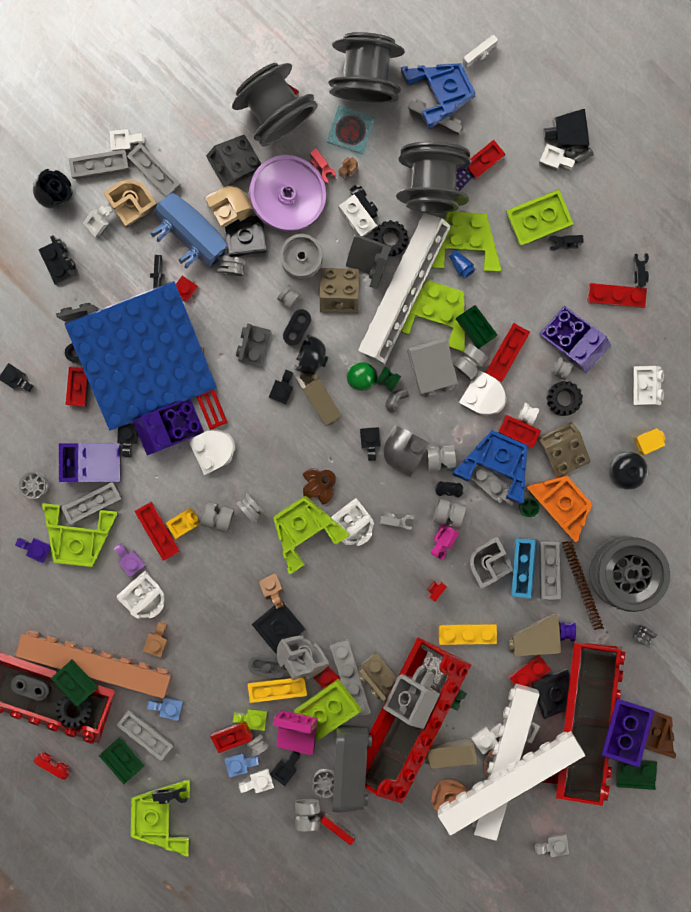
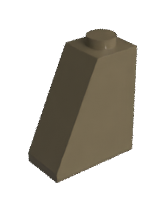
[296,373,342,426]
[508,613,561,656]
[425,738,478,769]

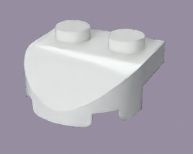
[459,370,507,417]
[188,429,235,475]
[331,498,374,546]
[116,571,164,619]

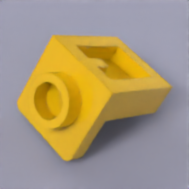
[166,508,200,539]

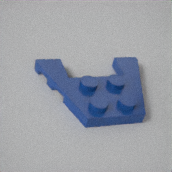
[401,63,475,129]
[453,430,527,505]

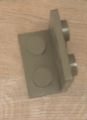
[320,268,359,313]
[538,422,591,478]
[358,652,397,701]

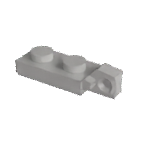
[470,465,515,506]

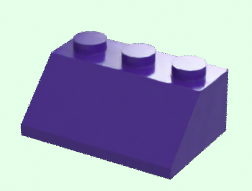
[601,699,655,767]

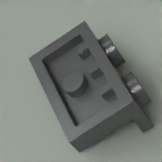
[236,323,271,367]

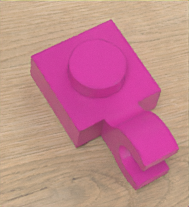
[431,524,459,560]

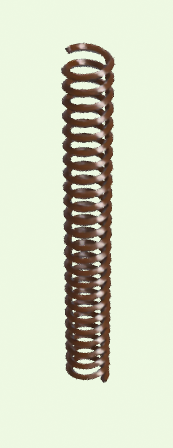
[562,541,604,630]

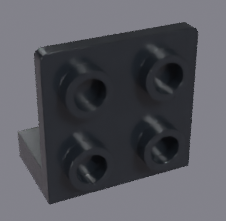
[38,235,77,285]

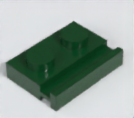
[455,305,498,349]
[51,659,98,707]
[99,736,146,784]
[616,760,657,790]

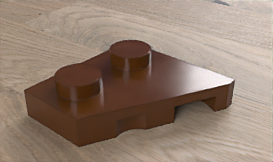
[644,711,676,759]

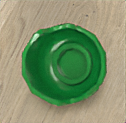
[346,362,378,391]

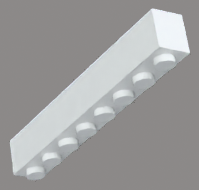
[358,213,451,364]
[471,683,539,841]
[438,731,585,836]

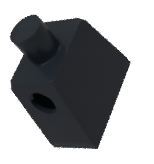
[543,109,590,149]

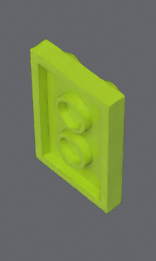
[506,189,574,247]
[294,679,362,741]

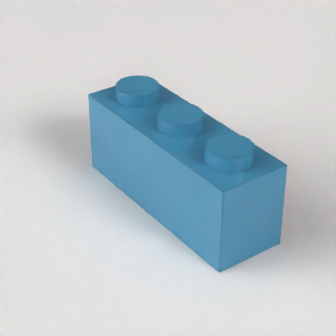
[512,537,538,598]

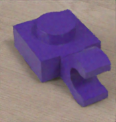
[15,538,51,563]

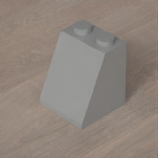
[407,337,458,397]

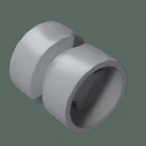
[453,344,488,380]
[427,446,456,472]
[433,498,466,529]
[201,501,234,533]
[295,799,321,831]

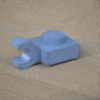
[147,697,183,721]
[224,753,260,778]

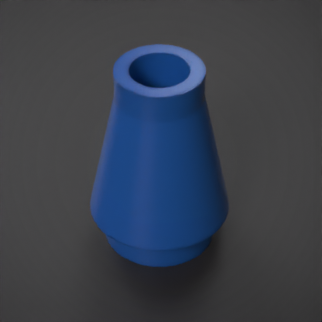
[449,250,476,279]

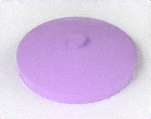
[249,155,326,232]

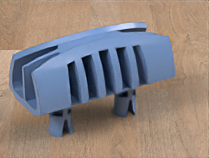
[151,192,228,269]

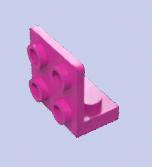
[273,710,318,755]

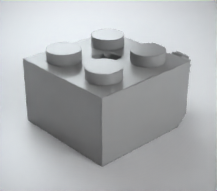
[383,666,440,729]

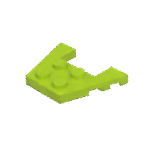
[431,212,501,273]
[400,280,465,352]
[273,496,351,575]
[42,503,118,567]
[131,779,191,857]

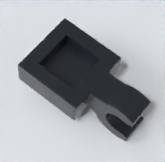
[549,235,584,251]
[633,253,649,288]
[0,363,34,392]
[269,370,294,405]
[117,424,138,457]
[360,427,381,461]
[270,751,301,786]
[152,787,188,804]

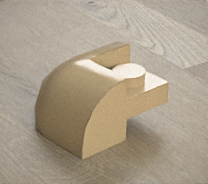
[103,179,157,227]
[204,186,255,228]

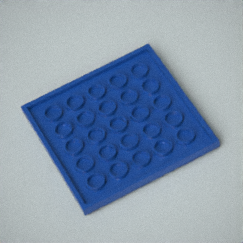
[64,281,217,431]

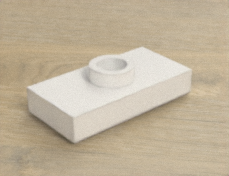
[463,35,498,68]

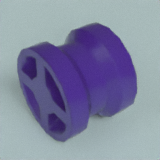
[559,622,576,641]

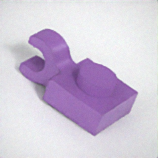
[114,543,145,577]

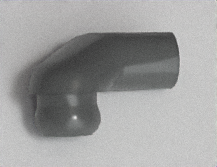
[565,147,594,164]
[385,388,409,413]

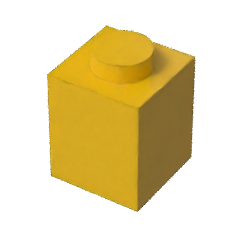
[633,428,666,455]

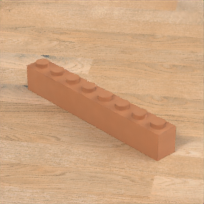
[15,630,172,699]

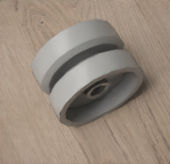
[280,234,323,280]

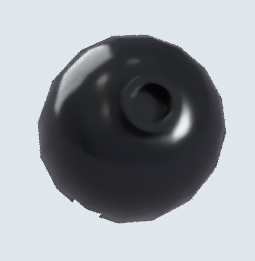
[33,169,73,209]
[294,334,328,374]
[609,452,649,490]

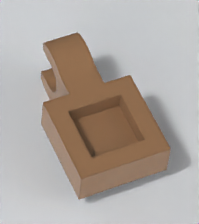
[339,157,358,179]
[258,573,284,609]
[143,622,168,658]

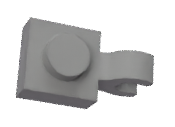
[379,512,414,530]
[534,834,569,857]

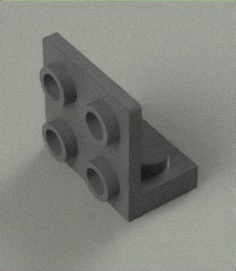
[206,135,261,187]
[346,234,391,289]
[56,303,100,321]

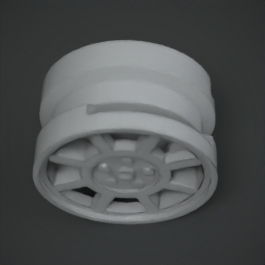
[217,256,245,276]
[19,472,49,499]
[237,493,266,523]
[312,769,334,798]

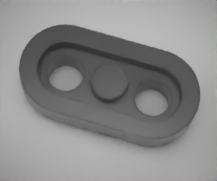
[248,655,287,678]
[11,674,50,700]

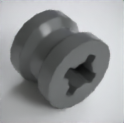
[633,625,657,648]

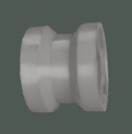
[277,285,301,309]
[551,357,574,380]
[245,734,269,757]

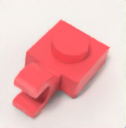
[310,149,336,184]

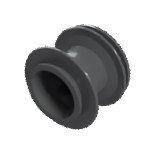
[328,32,405,103]
[232,63,318,147]
[396,141,472,213]
[589,536,670,612]

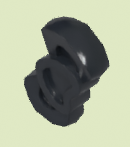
[435,481,464,498]

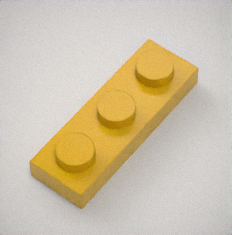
[439,624,497,645]
[248,678,307,703]

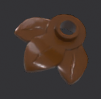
[303,468,336,505]

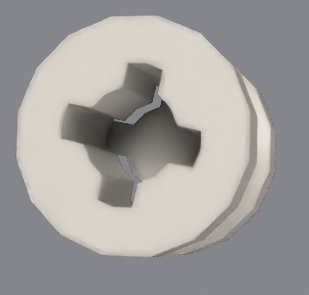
[517,402,539,426]

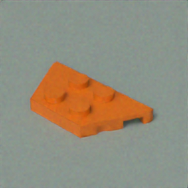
[526,475,593,543]

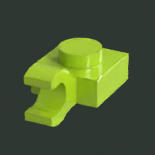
[233,708,267,731]

